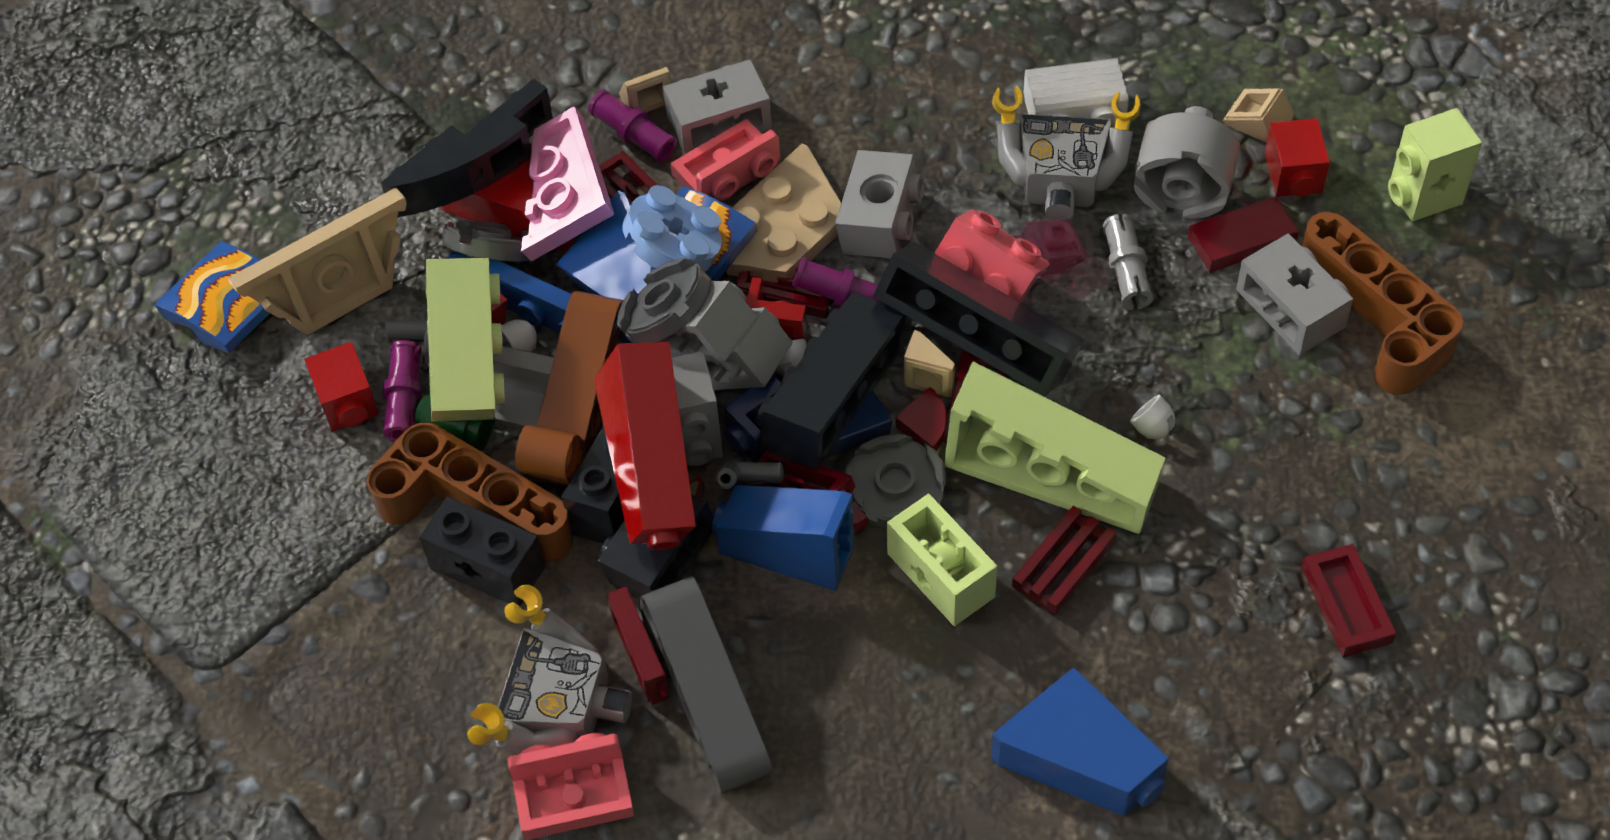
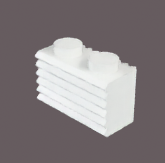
[1023,58,1128,127]

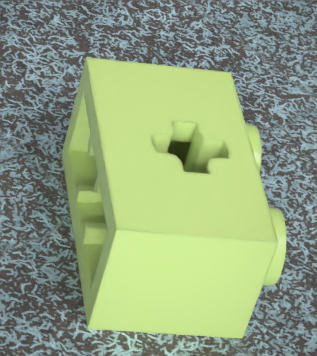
[1388,108,1482,222]
[887,493,997,626]

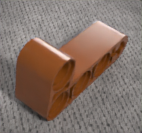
[1302,212,1464,395]
[515,291,624,488]
[366,423,574,561]

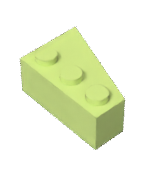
[426,258,505,421]

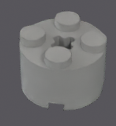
[1134,106,1240,219]

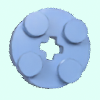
[622,185,722,272]

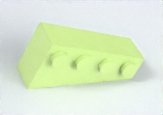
[944,362,1166,534]

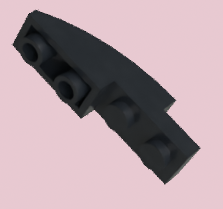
[381,79,553,218]

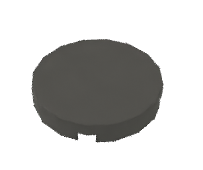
[442,220,530,261]
[617,258,711,343]
[844,434,947,530]

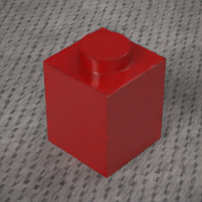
[1265,118,1330,197]
[304,342,379,432]

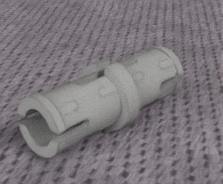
[1103,214,1153,310]

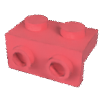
[670,118,781,201]
[935,209,1050,303]
[507,733,634,840]

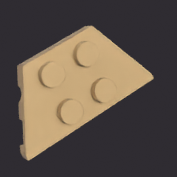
[726,143,841,283]
[228,188,406,335]

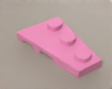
[521,107,615,262]

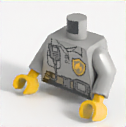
[992,86,1141,222]
[467,585,632,755]

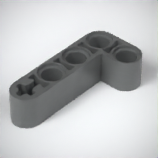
[640,576,773,794]

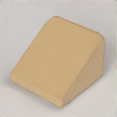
[619,67,671,112]
[1223,89,1294,143]
[904,330,955,398]

